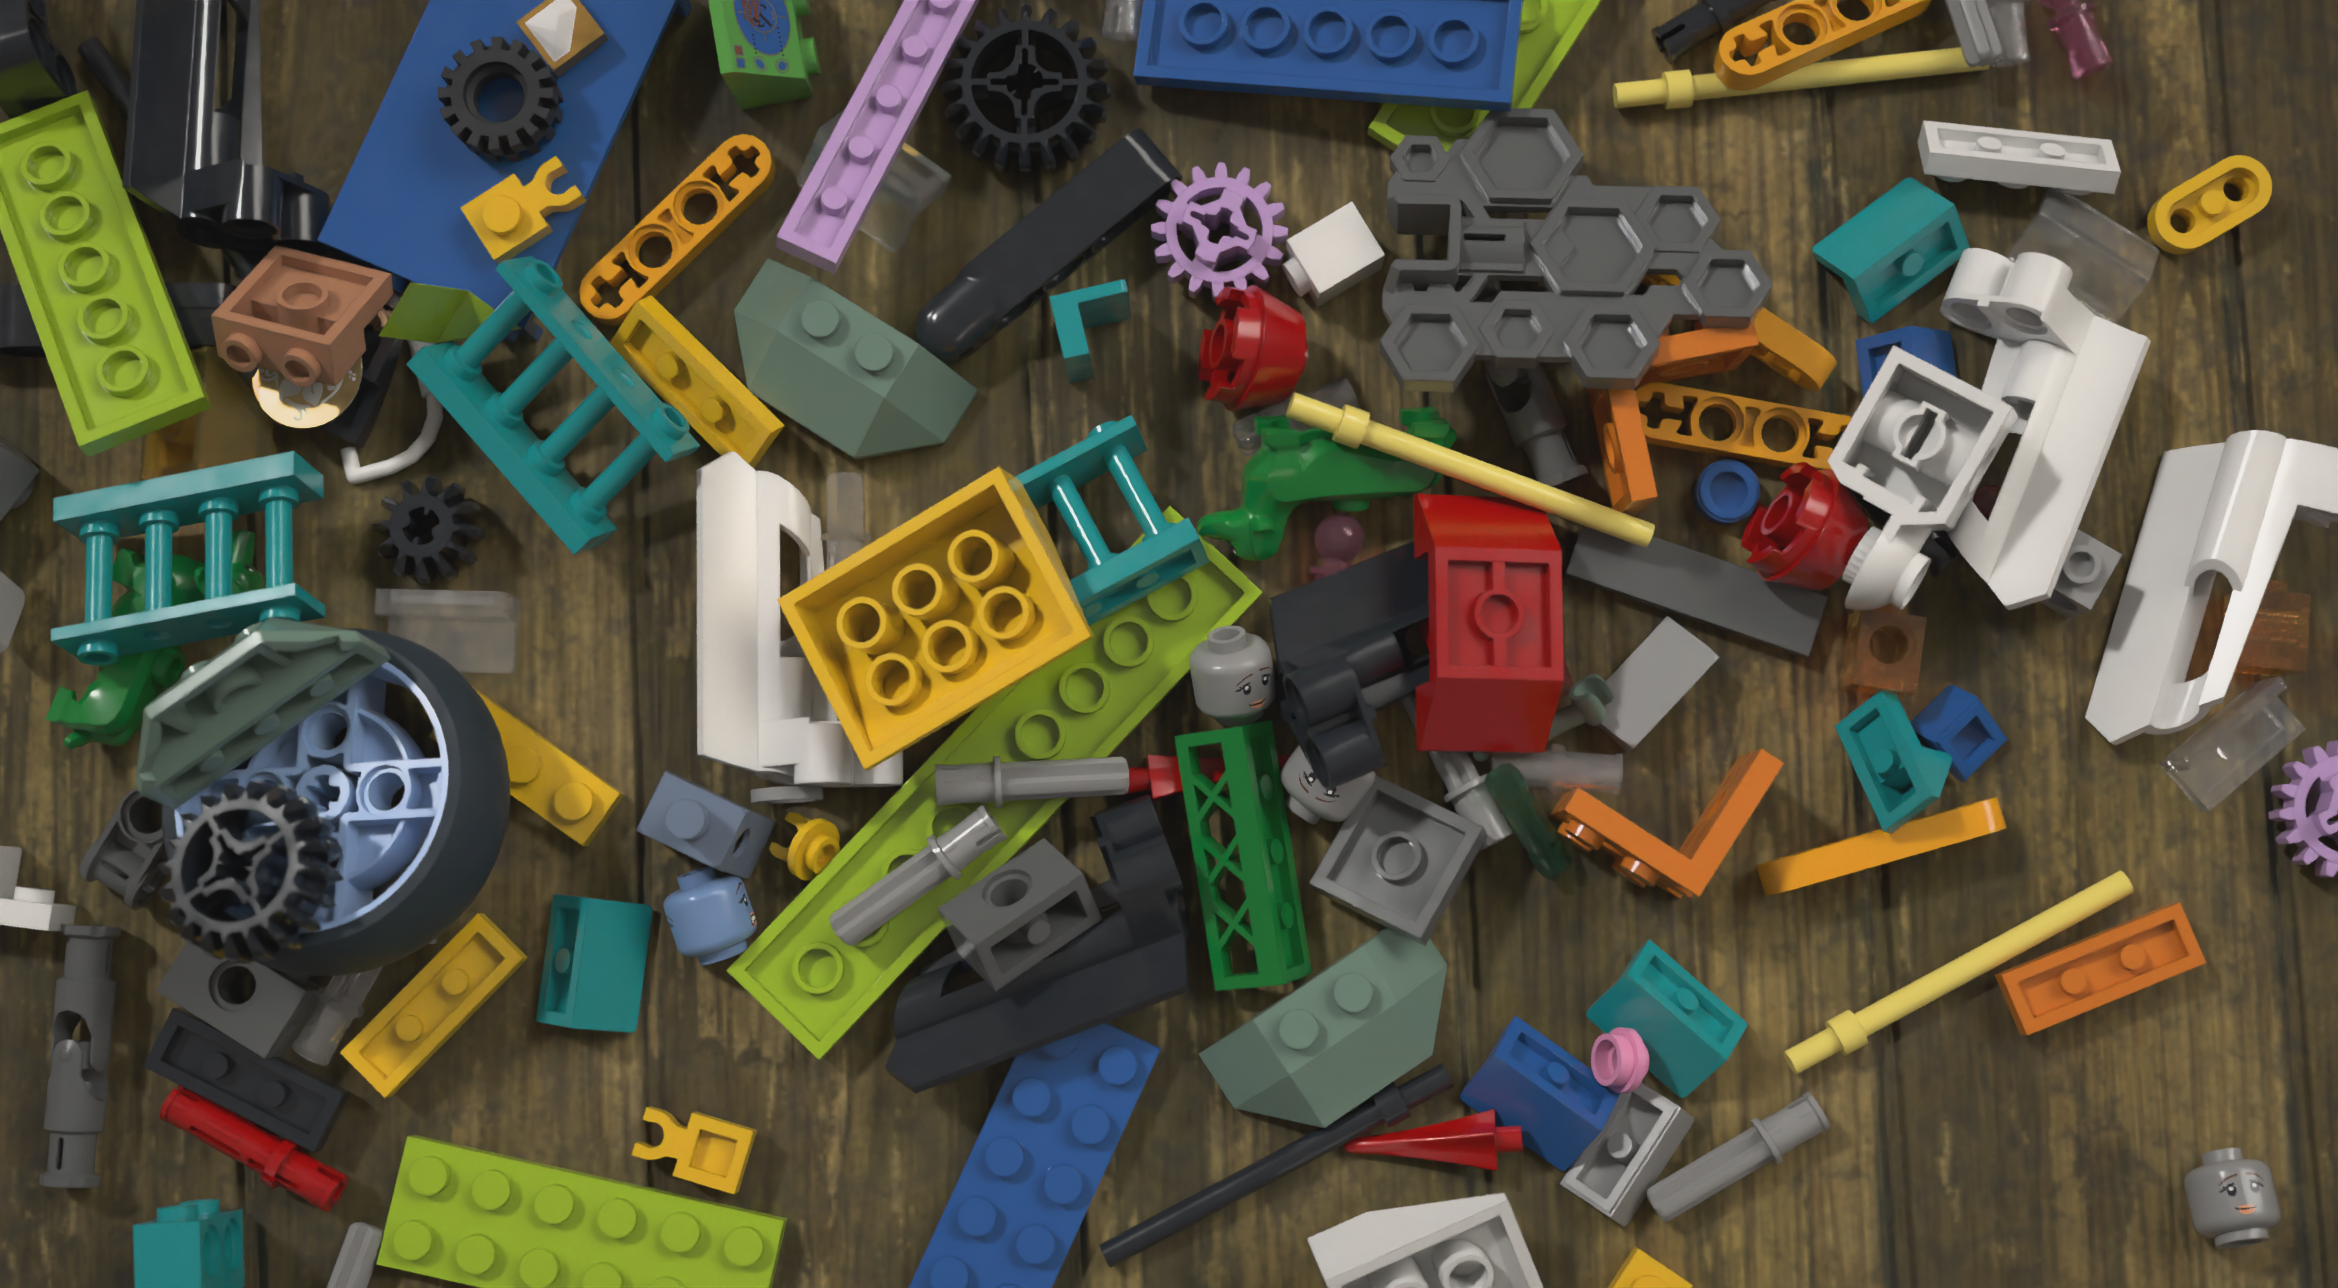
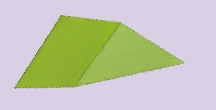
[379,282,522,343]

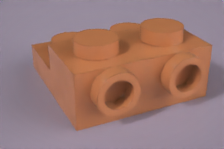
[211,245,394,387]

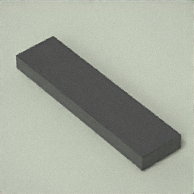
[1563,525,1828,658]

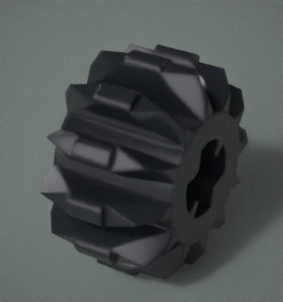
[372,476,486,585]

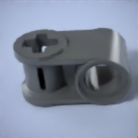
[78,788,168,911]

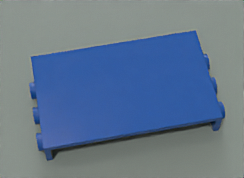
[318,0,692,343]

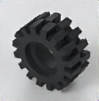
[438,37,564,162]

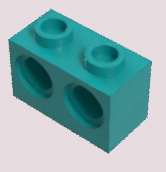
[133,1199,245,1288]

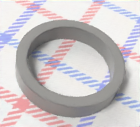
[750,786,823,804]

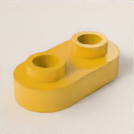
[2147,155,2272,255]

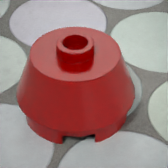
[1198,285,1308,411]
[1741,462,1868,591]

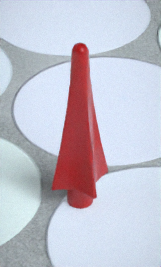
[1125,755,1291,801]
[1343,1109,1523,1171]

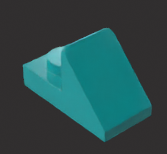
[1835,690,1953,834]

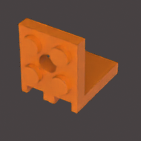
[1586,320,1759,516]
[1549,749,1784,899]

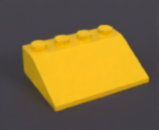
[777,466,1094,771]

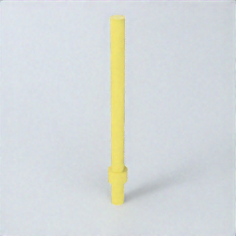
[1613,47,1990,110]
[1286,392,1655,548]
[1783,870,2134,1075]

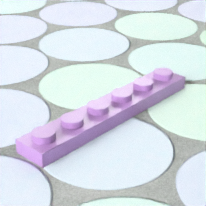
[776,0,980,275]

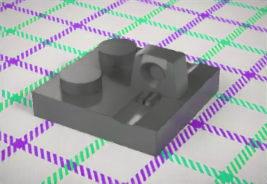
[1309,775,1487,946]

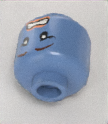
[663,866,757,965]

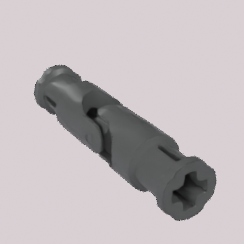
[1444,258,1589,489]
[39,924,121,1188]

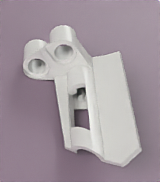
[1940,248,2151,610]
[2085,430,2338,745]
[696,451,903,787]

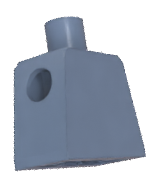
[636,770,777,879]

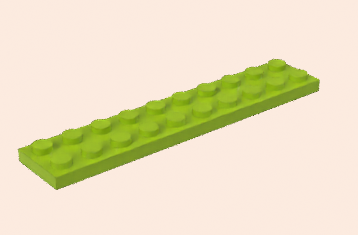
[726,506,1263,1060]

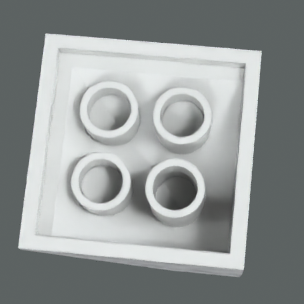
[1307,1193,1543,1288]

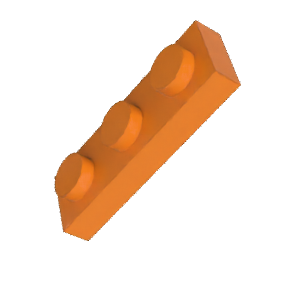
[1995,902,2206,1036]

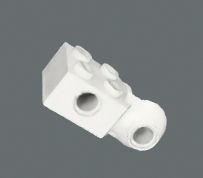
[1828,346,2018,610]

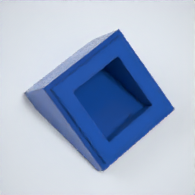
[1910,685,2008,783]

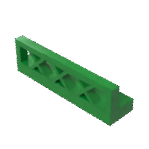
[1174,720,1312,991]

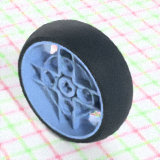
[162,628,510,976]

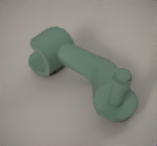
[1473,674,1614,761]

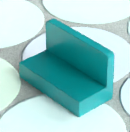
[1812,177,1970,324]
[1049,279,1131,383]
[536,894,652,1033]
[1586,939,1748,1098]

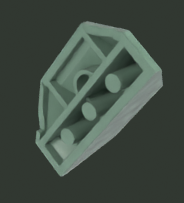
[734,259,979,460]
[135,617,391,809]
[1198,927,1447,1128]

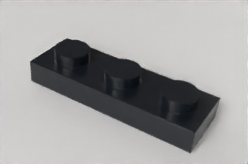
[143,1007,351,1152]

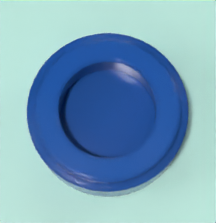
[1693,459,1760,525]

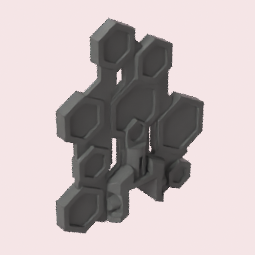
[1380,108,1773,392]

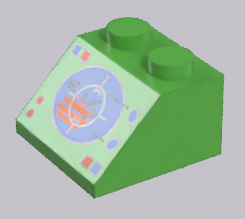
[708,0,821,110]

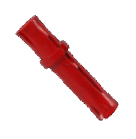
[159,1084,349,1213]

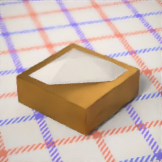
[516,0,609,77]

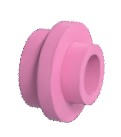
[1591,1027,1649,1093]

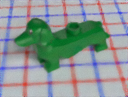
[1196,407,1457,561]
[45,529,265,749]

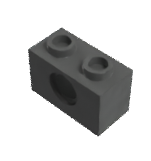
[938,838,1102,991]
[156,942,325,1059]

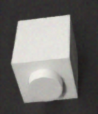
[1282,202,1385,307]

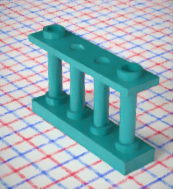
[406,256,700,555]
[1015,415,1210,626]
[50,451,325,666]

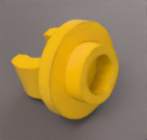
[769,812,840,881]

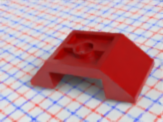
[1414,494,1564,754]

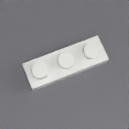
[1918,120,2121,195]

